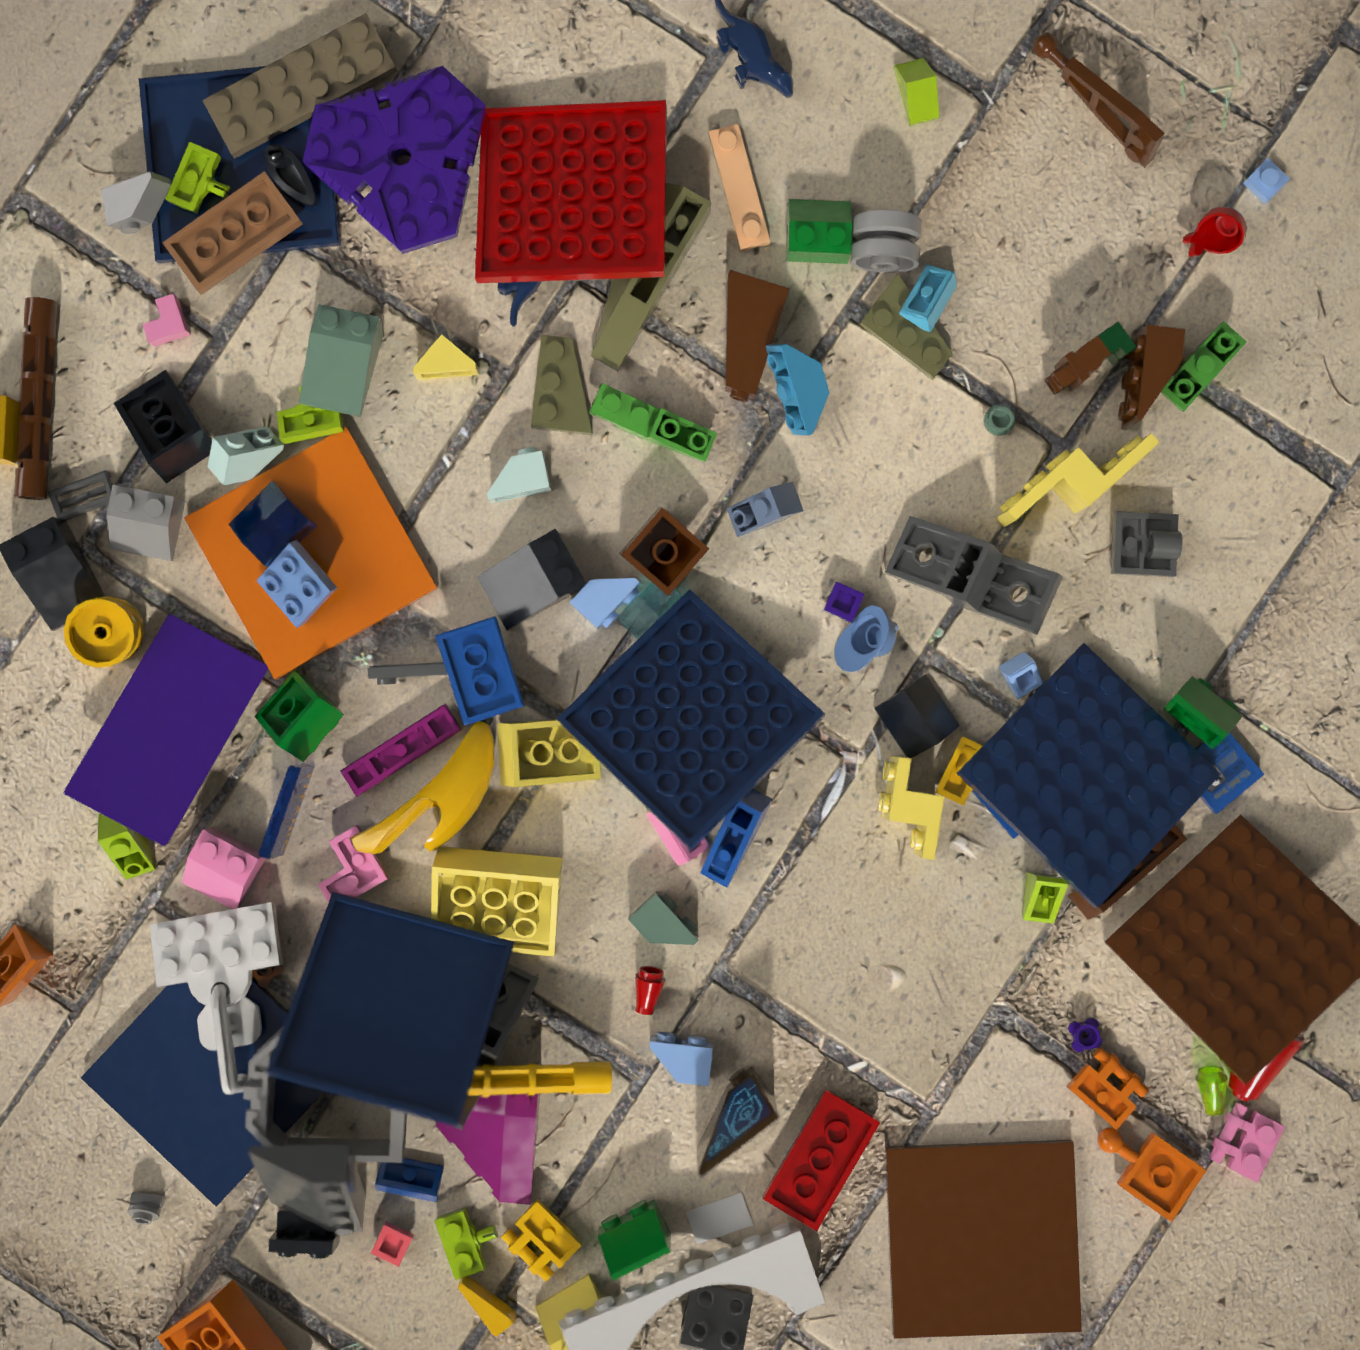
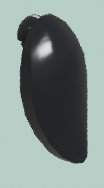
[264,145,319,207]

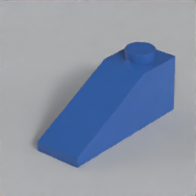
[700,789,773,888]

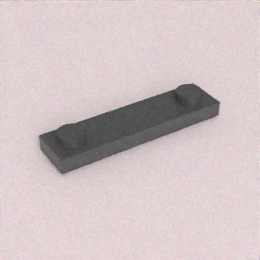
[368,662,447,685]

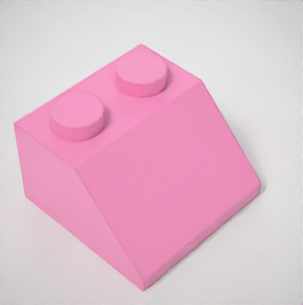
[182,827,267,909]

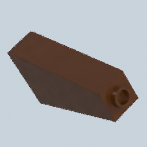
[725,270,789,402]

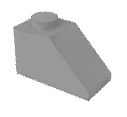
[101,172,171,234]

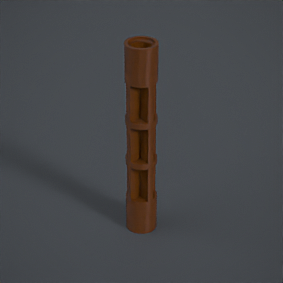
[14,297,57,500]

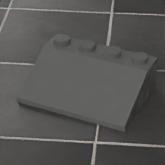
[249,1144,366,1236]

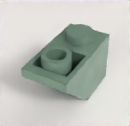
[628,891,699,945]

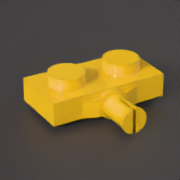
[935,736,982,806]

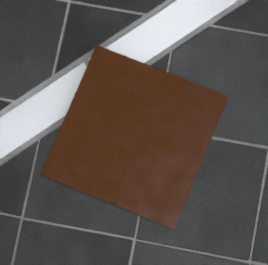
[885,1140,1082,1339]

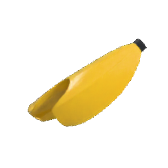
[350,717,494,854]

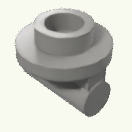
[127,1192,165,1225]

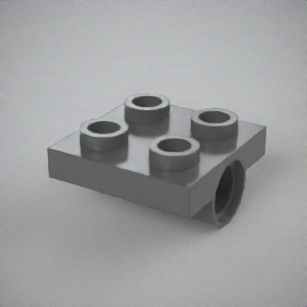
[1111,511,1183,577]
[678,1285,754,1350]

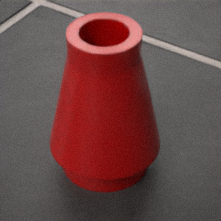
[635,966,666,1015]

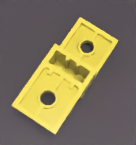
[996,433,1160,527]

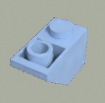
[569,578,640,630]
[649,1032,713,1086]

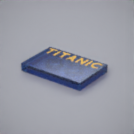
[258,763,314,860]

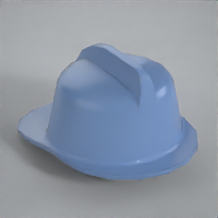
[835,605,899,672]

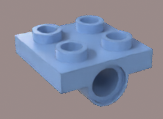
[257,540,337,628]

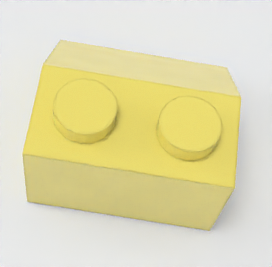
[535,1274,603,1350]

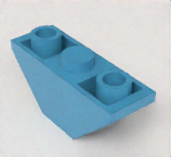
[766,344,830,436]

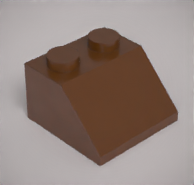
[619,507,709,596]

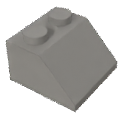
[106,484,185,561]

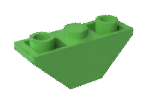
[1161,321,1247,412]

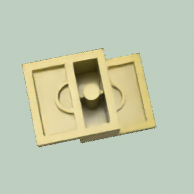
[878,756,944,860]

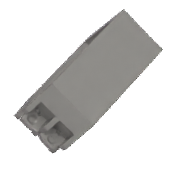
[243,1027,407,1163]

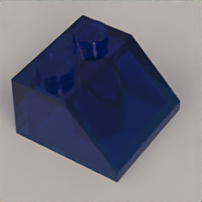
[228,481,317,567]

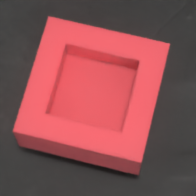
[371,1221,414,1267]

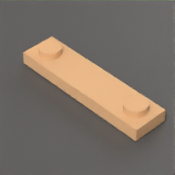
[708,124,770,252]

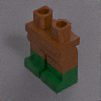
[1044,321,1136,395]

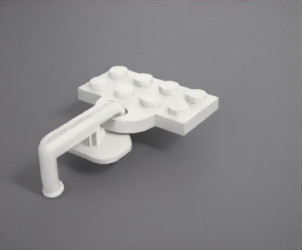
[150,902,283,1094]

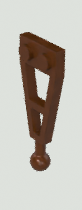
[1033,33,1165,168]

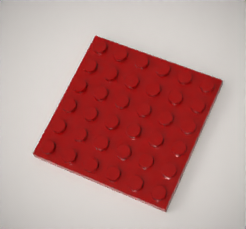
[475,100,667,283]

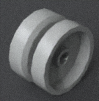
[850,210,922,273]

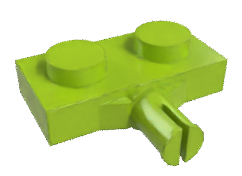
[165,142,230,214]
[276,386,344,444]
[434,1207,498,1280]

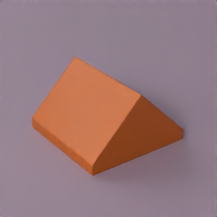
[0,924,53,1007]

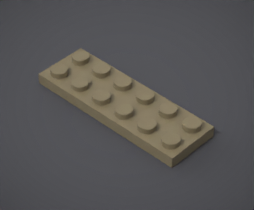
[202,13,397,158]

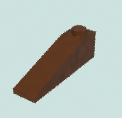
[1068,824,1187,920]

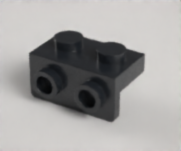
[268,1209,340,1259]

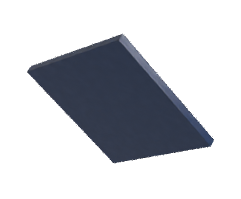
[138,66,341,264]
[266,892,514,1127]
[81,977,324,1207]

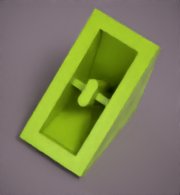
[894,58,940,126]
[1023,872,1068,924]

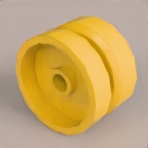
[63,596,145,668]

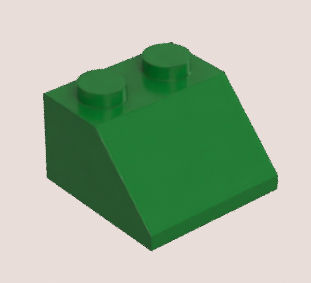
[786,199,852,264]
[254,669,344,762]
[1163,676,1243,749]
[597,1199,671,1281]

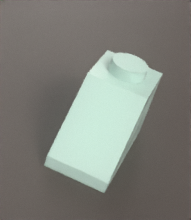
[487,447,552,503]

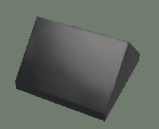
[874,674,960,759]

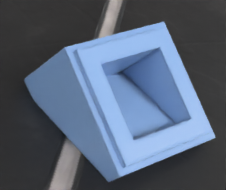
[999,652,1044,699]

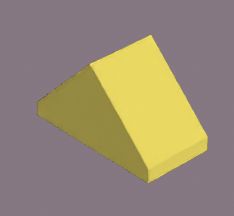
[413,334,479,380]

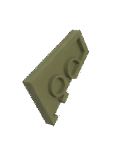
[859,274,953,380]

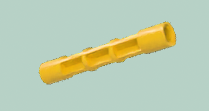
[468,1061,612,1097]

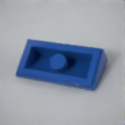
[375,1158,444,1202]

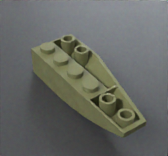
[591,183,711,372]

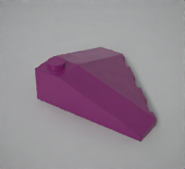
[435,1093,540,1205]

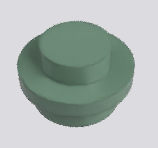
[984,405,1015,436]

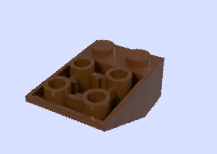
[1118,325,1186,430]

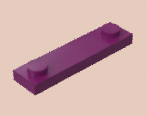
[340,704,463,797]

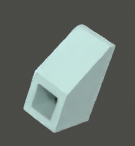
[207,426,284,486]

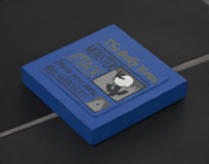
[1195,733,1265,814]

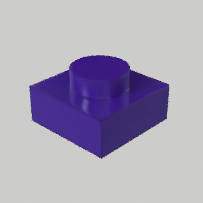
[823,581,865,623]

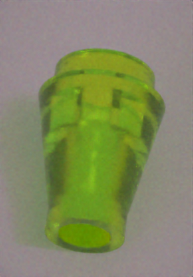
[1195,1066,1228,1116]

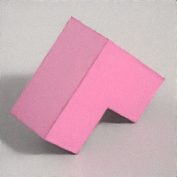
[142,294,191,346]

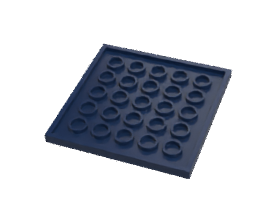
[556,589,825,851]
[956,643,1221,908]

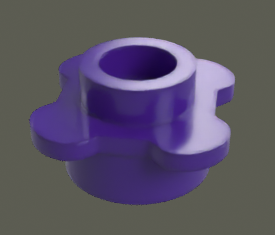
[1068,1018,1103,1052]

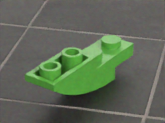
[588,383,717,462]

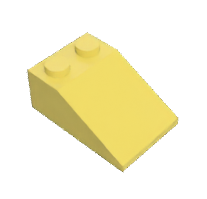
[497,719,601,787]

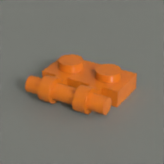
[1066,1047,1149,1130]

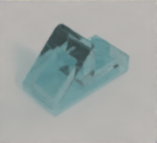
[616,583,682,640]

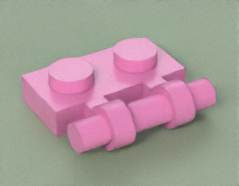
[1209,1102,1285,1183]

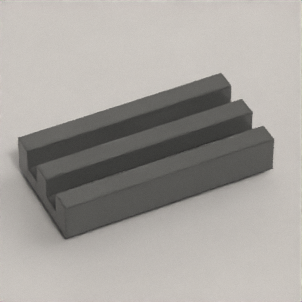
[48,470,114,521]

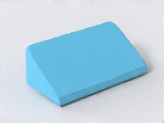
[899,264,956,332]

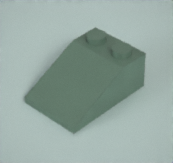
[299,304,384,417]

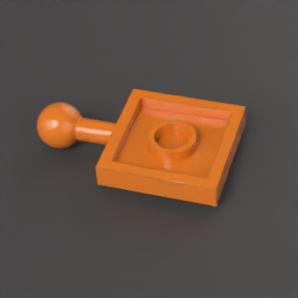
[1097,1128,1207,1222]

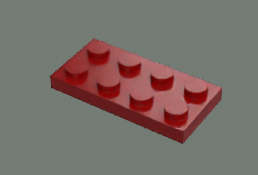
[762,1088,880,1231]

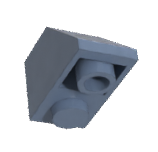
[727,482,804,537]

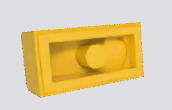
[458,1276,517,1337]

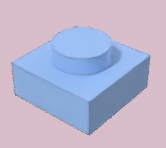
[1243,158,1290,204]

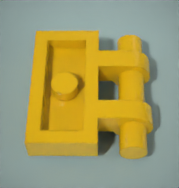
[501,1199,582,1282]

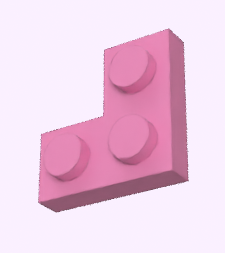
[318,825,389,903]

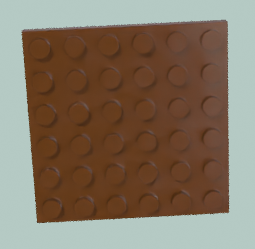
[1104,814,1360,1085]

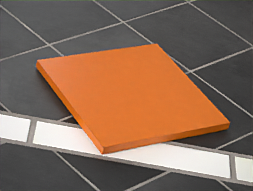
[184,427,438,680]

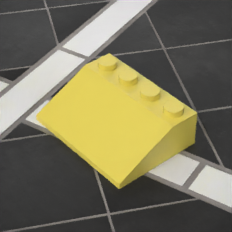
[431,847,563,956]

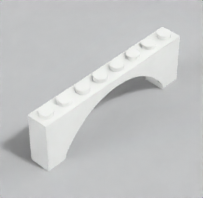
[558,1223,825,1350]

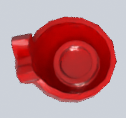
[1182,207,1247,257]

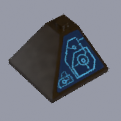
[697,1066,780,1178]

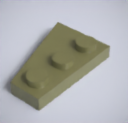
[531,335,593,436]

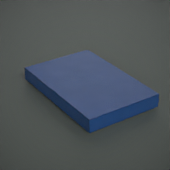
[435,616,525,726]

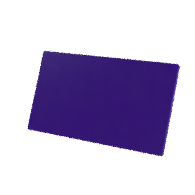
[63,615,268,846]

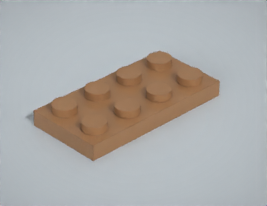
[162,171,302,295]

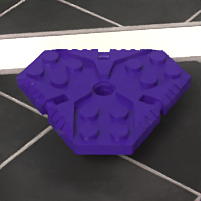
[303,66,486,254]

